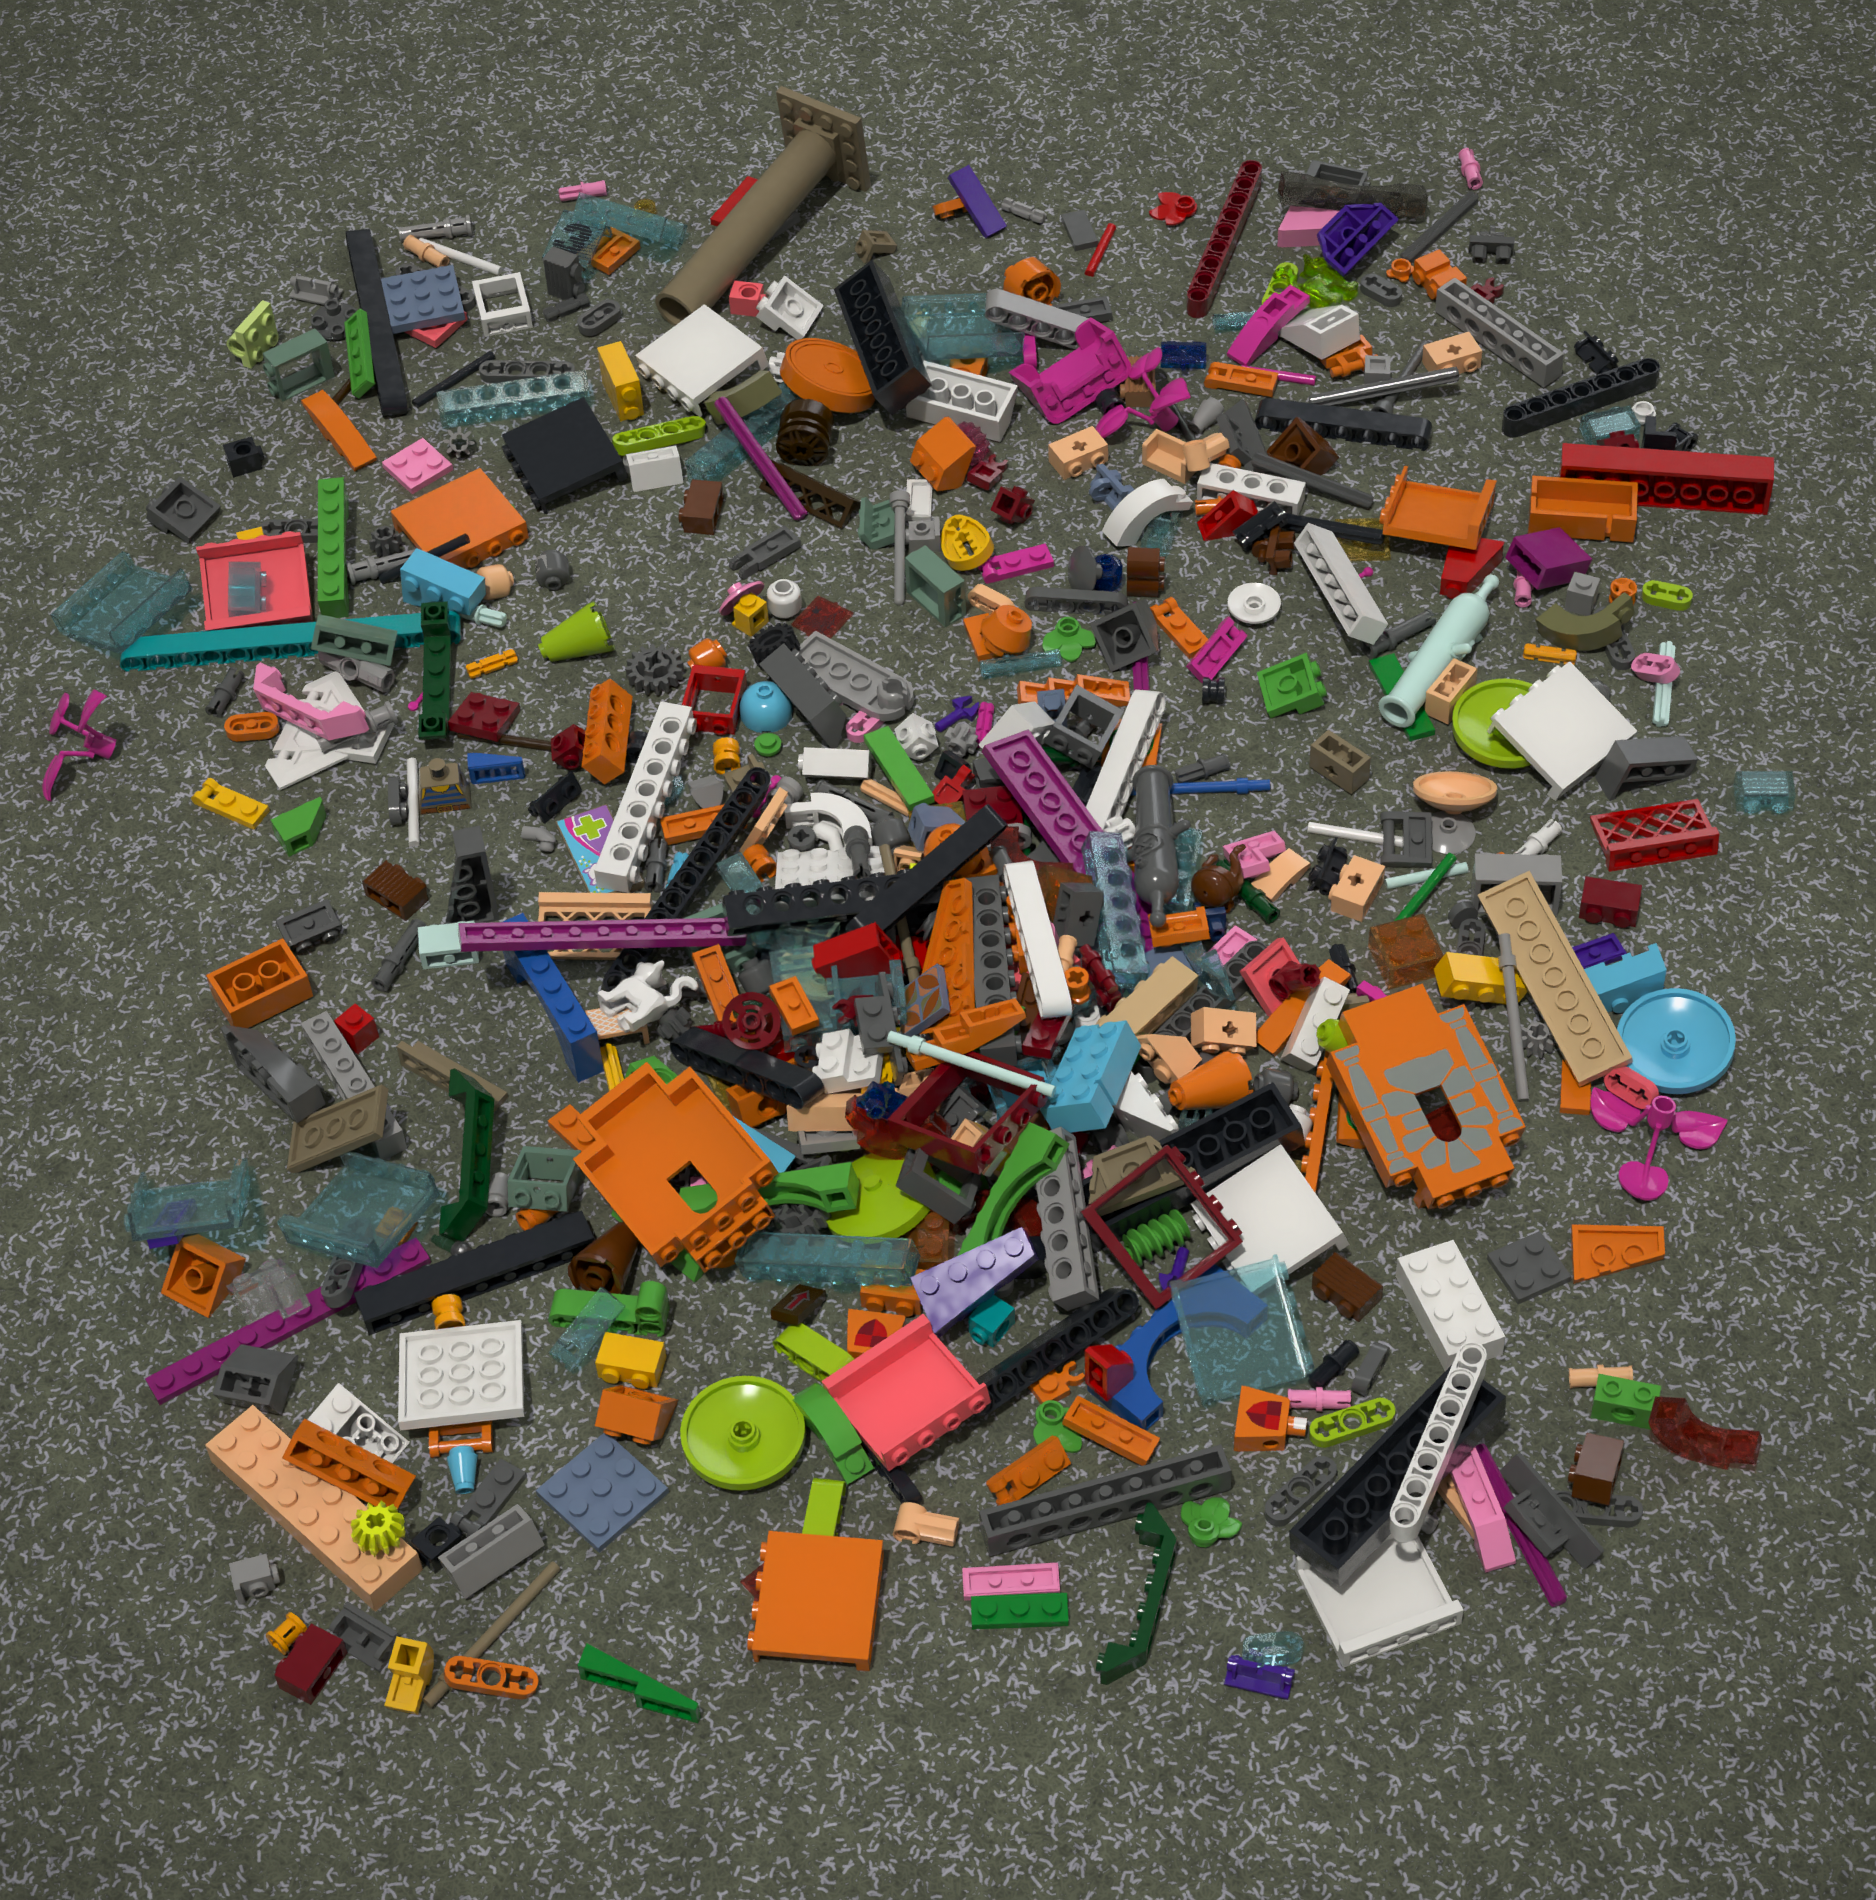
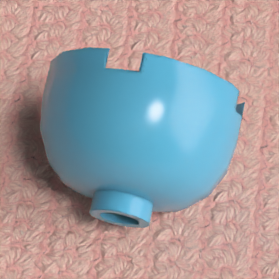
[739,681,793,733]

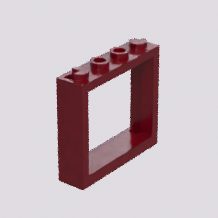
[887,1051,1048,1175]
[1080,1145,1243,1309]

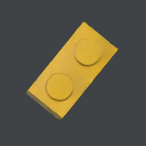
[595,1332,667,1389]

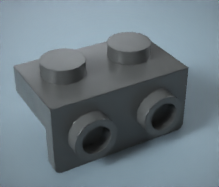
[276,899,342,953]
[925,1086,988,1138]

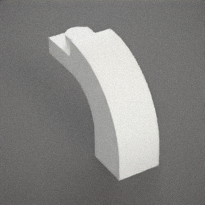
[1102,479,1193,546]
[785,793,872,847]

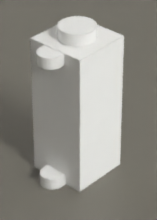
[798,747,872,780]

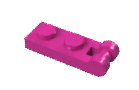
[978,543,1054,584]
[1186,616,1247,683]

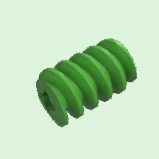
[1122,1209,1190,1267]

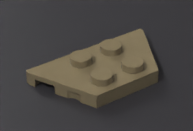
[1089,1135,1195,1216]

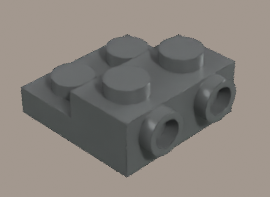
[146,476,221,544]

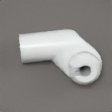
[812,822,843,852]

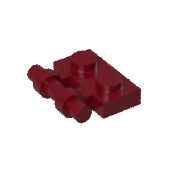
[1079,944,1121,1013]

